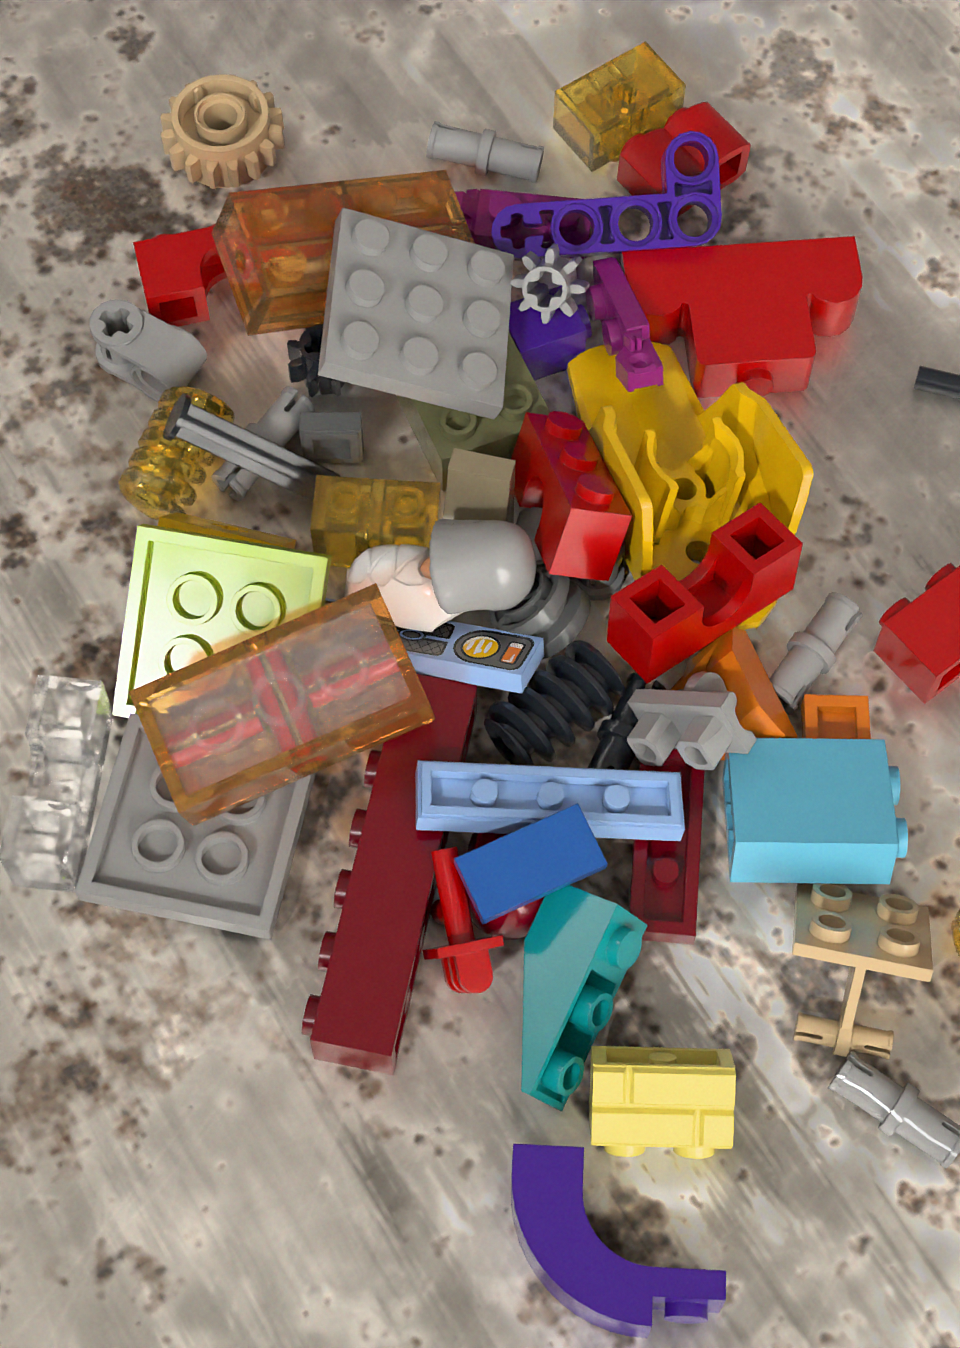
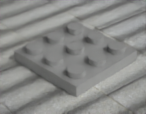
[318,208,514,419]
[75,713,319,940]

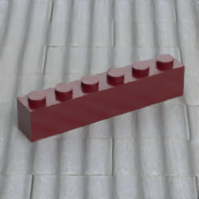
[302,671,477,1075]

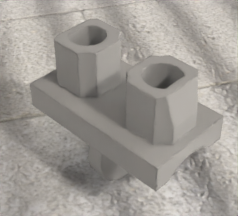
[627,671,757,770]

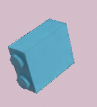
[722,738,908,884]

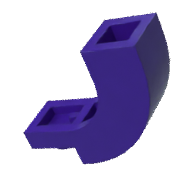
[511,1143,726,1339]

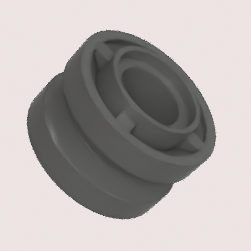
[490,559,591,660]

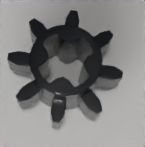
[287,324,346,398]

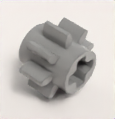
[510,244,590,324]

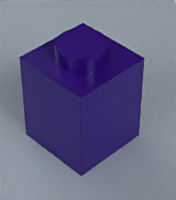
[509,285,592,381]

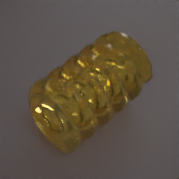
[118,386,235,521]

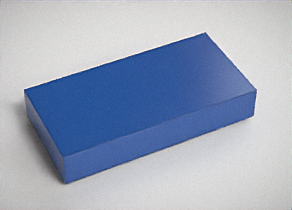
[454,803,608,925]

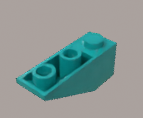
[521,885,648,1111]

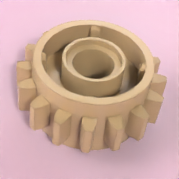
[160,74,285,189]

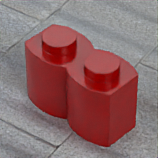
[617,102,751,217]

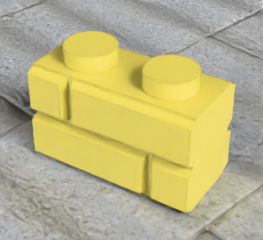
[589,1046,736,1159]

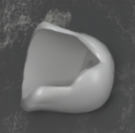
[429,519,536,614]

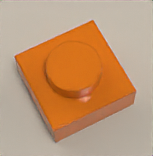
[801,694,871,739]

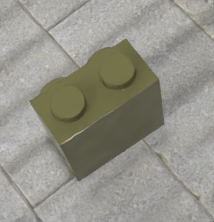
[397,331,550,492]

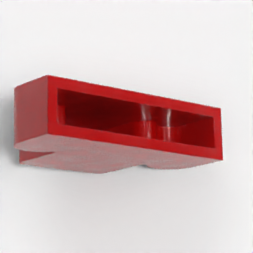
[621,236,863,398]

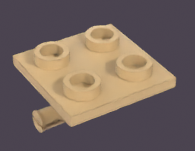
[792,883,933,1060]

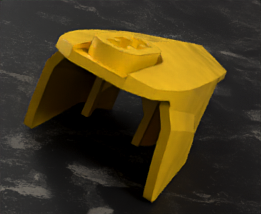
[567,342,813,630]

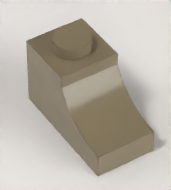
[442,448,516,524]

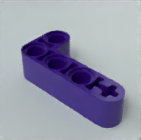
[491,131,722,261]

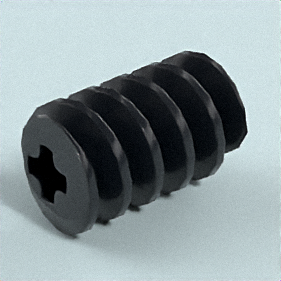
[484,640,625,766]

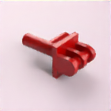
[422,847,504,993]

